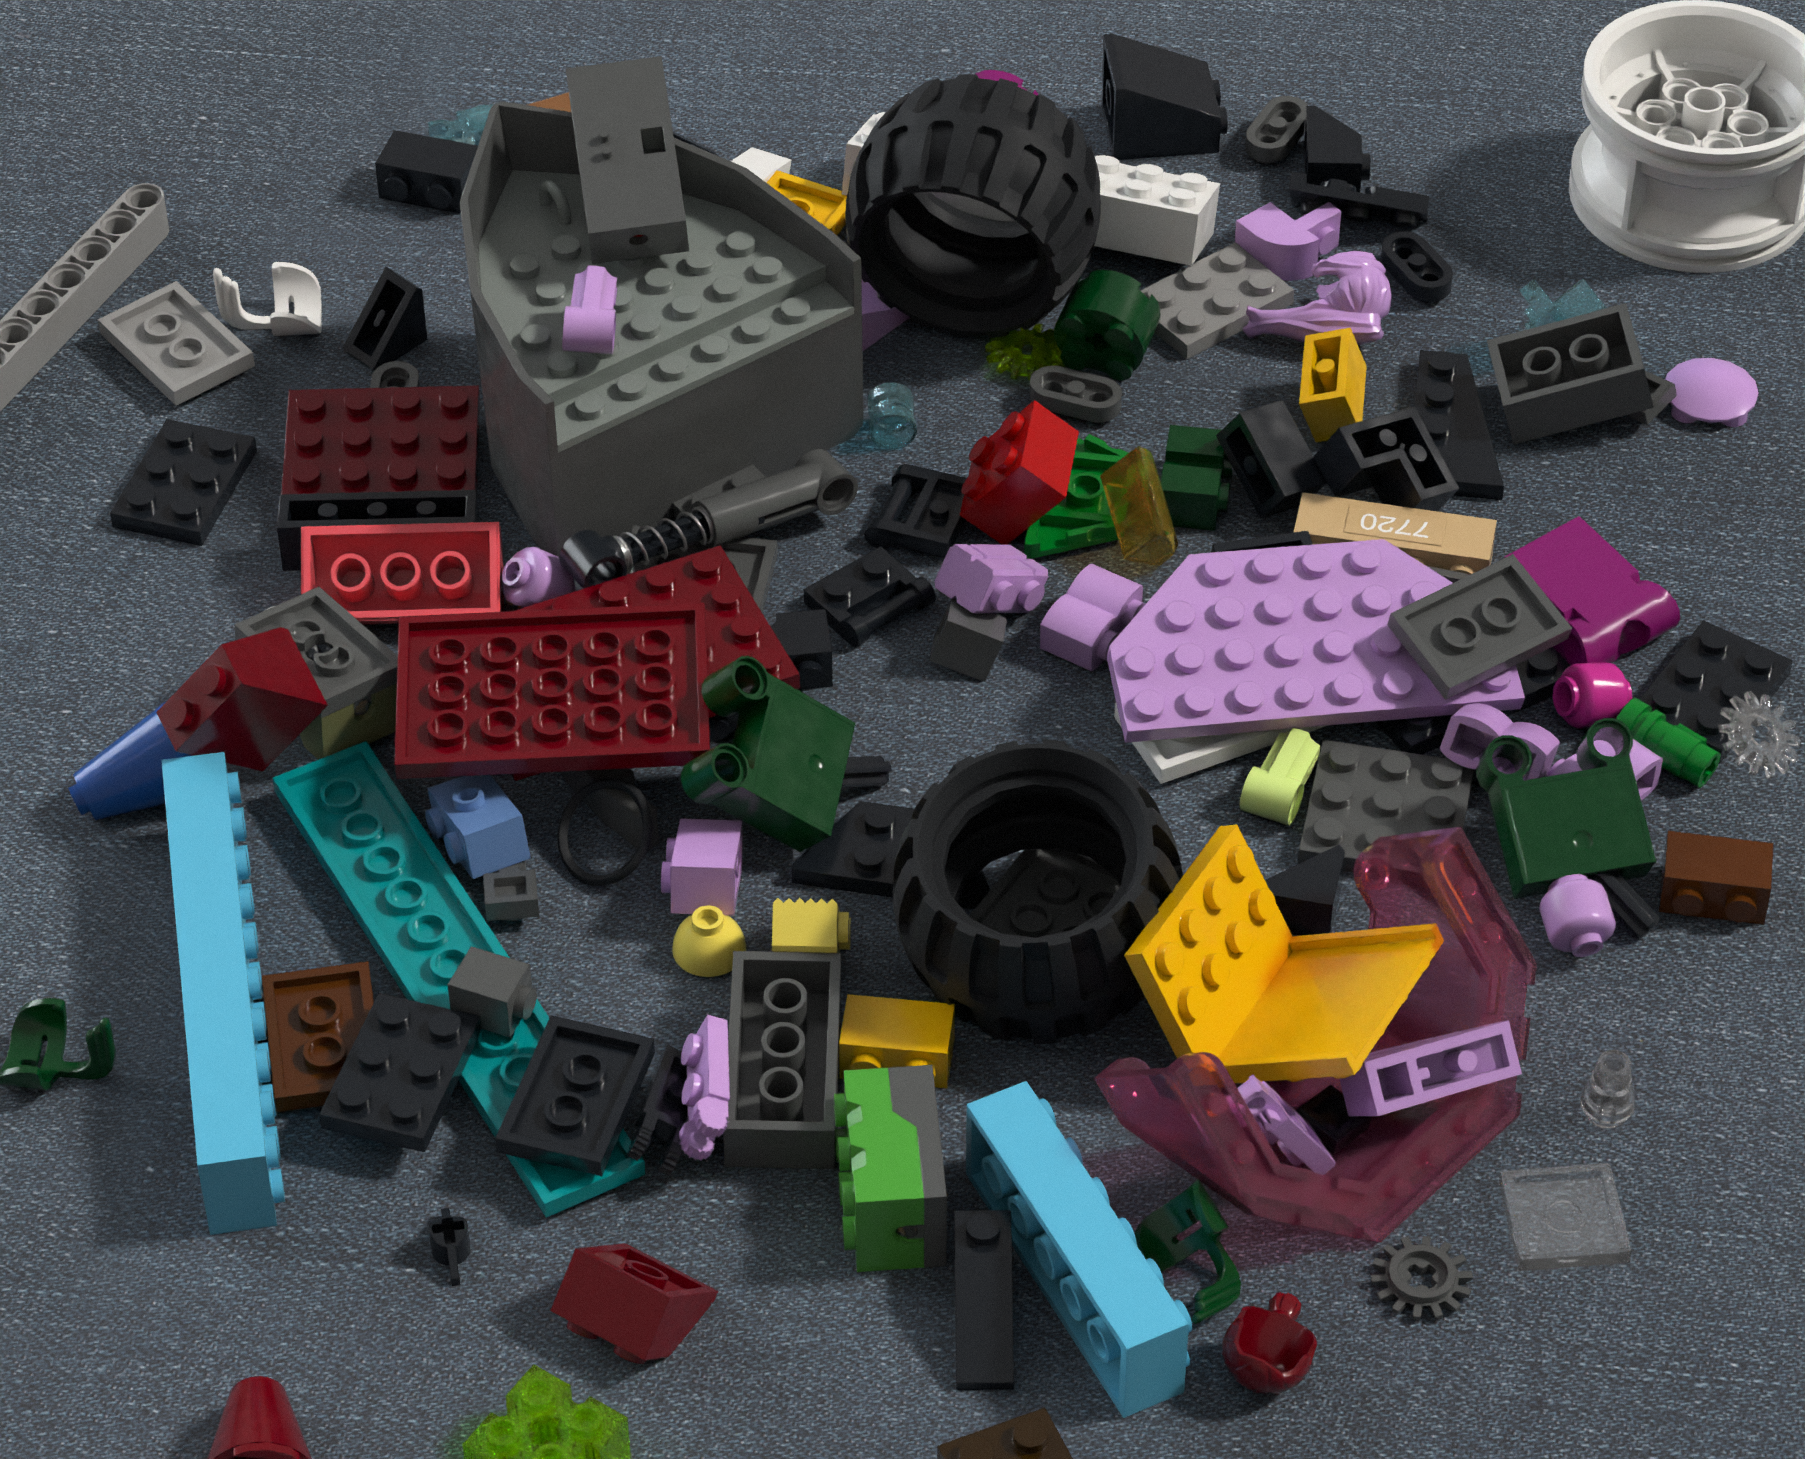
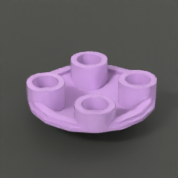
[1665,358,1759,427]

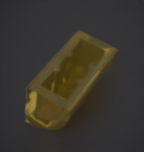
[1100,446,1178,566]

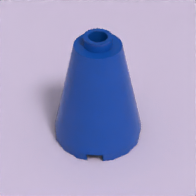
[68,702,193,820]

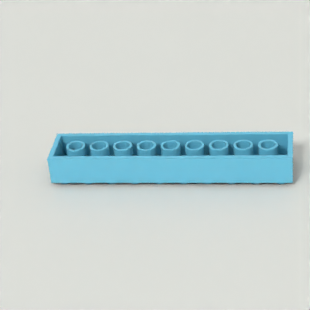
[161,752,285,1235]

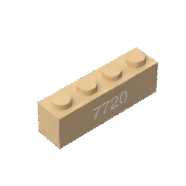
[1293,492,1497,575]

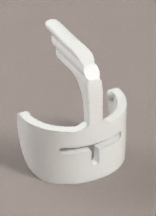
[213,262,322,336]

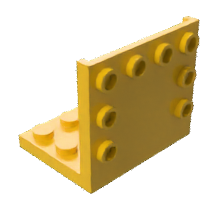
[1124,824,1444,1086]

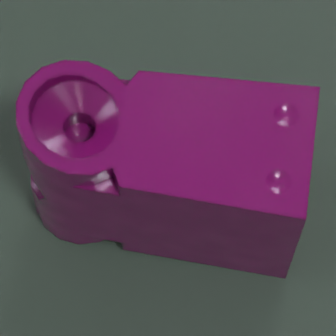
[1504,516,1680,665]

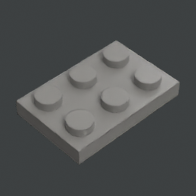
[1141,242,1294,359]
[98,281,255,406]

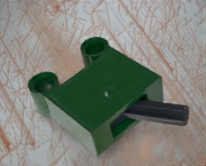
[681,656,892,852]
[1476,718,1660,939]

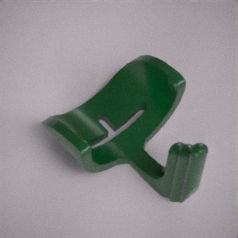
[0,998,116,1090]
[1135,1179,1241,1324]

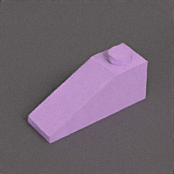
[1340,1020,1522,1116]

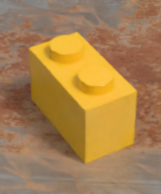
[1299,327,1367,442]
[839,994,955,1088]

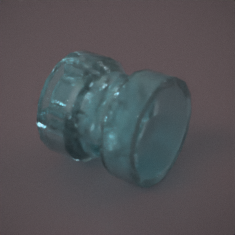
[867,382,917,449]

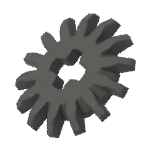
[1371,1236,1473,1320]

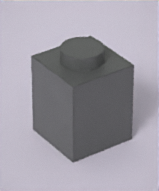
[448,946,537,1038]

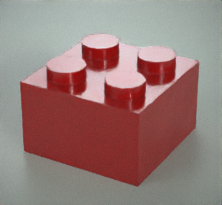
[960,400,1079,545]

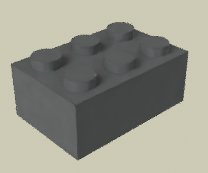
[1487,303,1654,444]

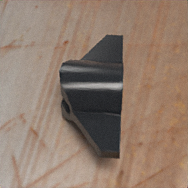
[429,1208,470,1286]

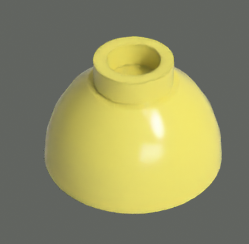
[672,905,746,977]

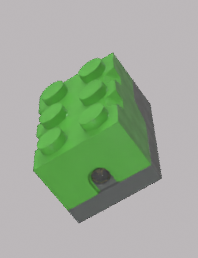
[834,1065,947,1272]

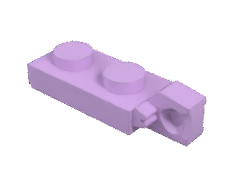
[1227,1074,1336,1178]

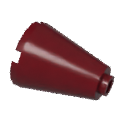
[208,1376,312,1459]

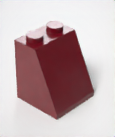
[156,627,328,772]

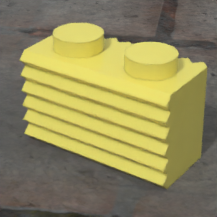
[772,898,851,953]

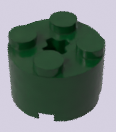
[1054,270,1161,381]

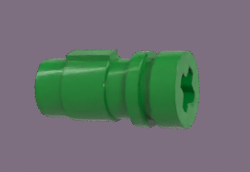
[1616,698,1721,788]

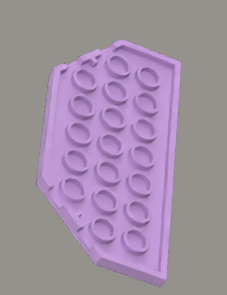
[1107,539,1525,743]

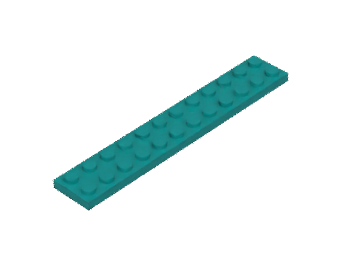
[272,741,645,1218]

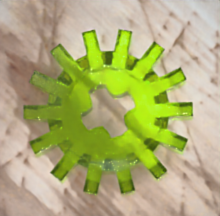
[985,323,1065,381]

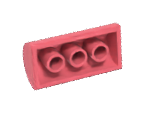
[301,522,504,625]

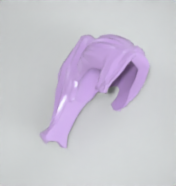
[1243,251,1391,345]

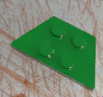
[1024,434,1140,559]

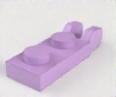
[679,1014,730,1161]

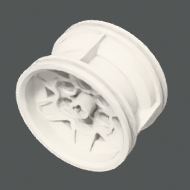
[1569,0,1805,273]

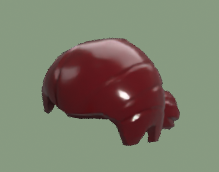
[1222,1292,1318,1394]

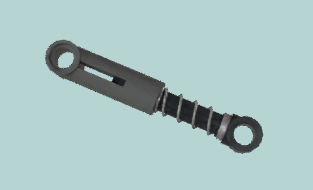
[559,449,858,589]

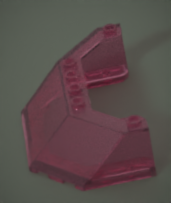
[1094,827,1537,1242]

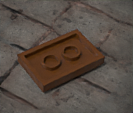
[262,961,374,1112]

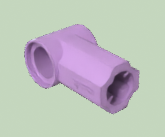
[562,266,617,354]

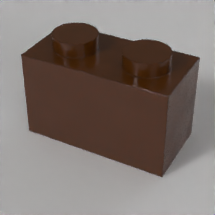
[1658,831,1774,925]

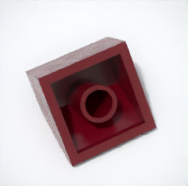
[550,1243,718,1364]

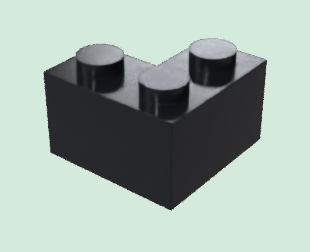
[1313,407,1459,512]

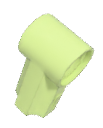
[1240,728,1320,826]

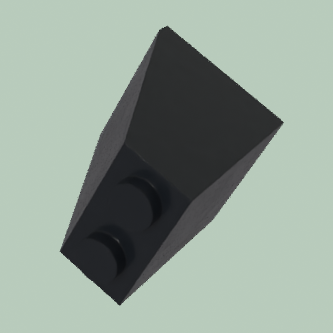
[1101,34,1228,160]

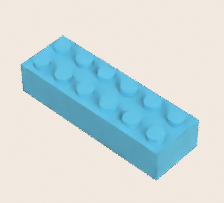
[966,1081,1192,1418]

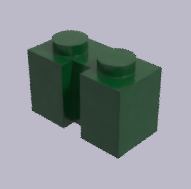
[1157,425,1234,531]

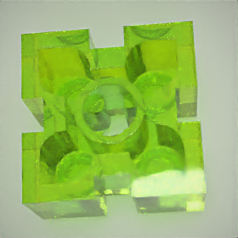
[462,1364,631,1459]

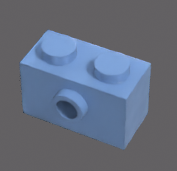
[425,775,531,879]

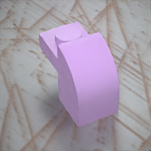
[1235,202,1341,281]

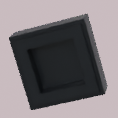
[1296,1085,1372,1155]

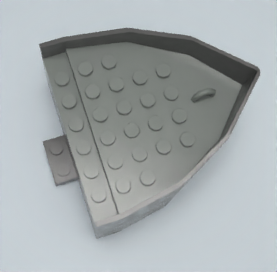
[460,102,863,557]

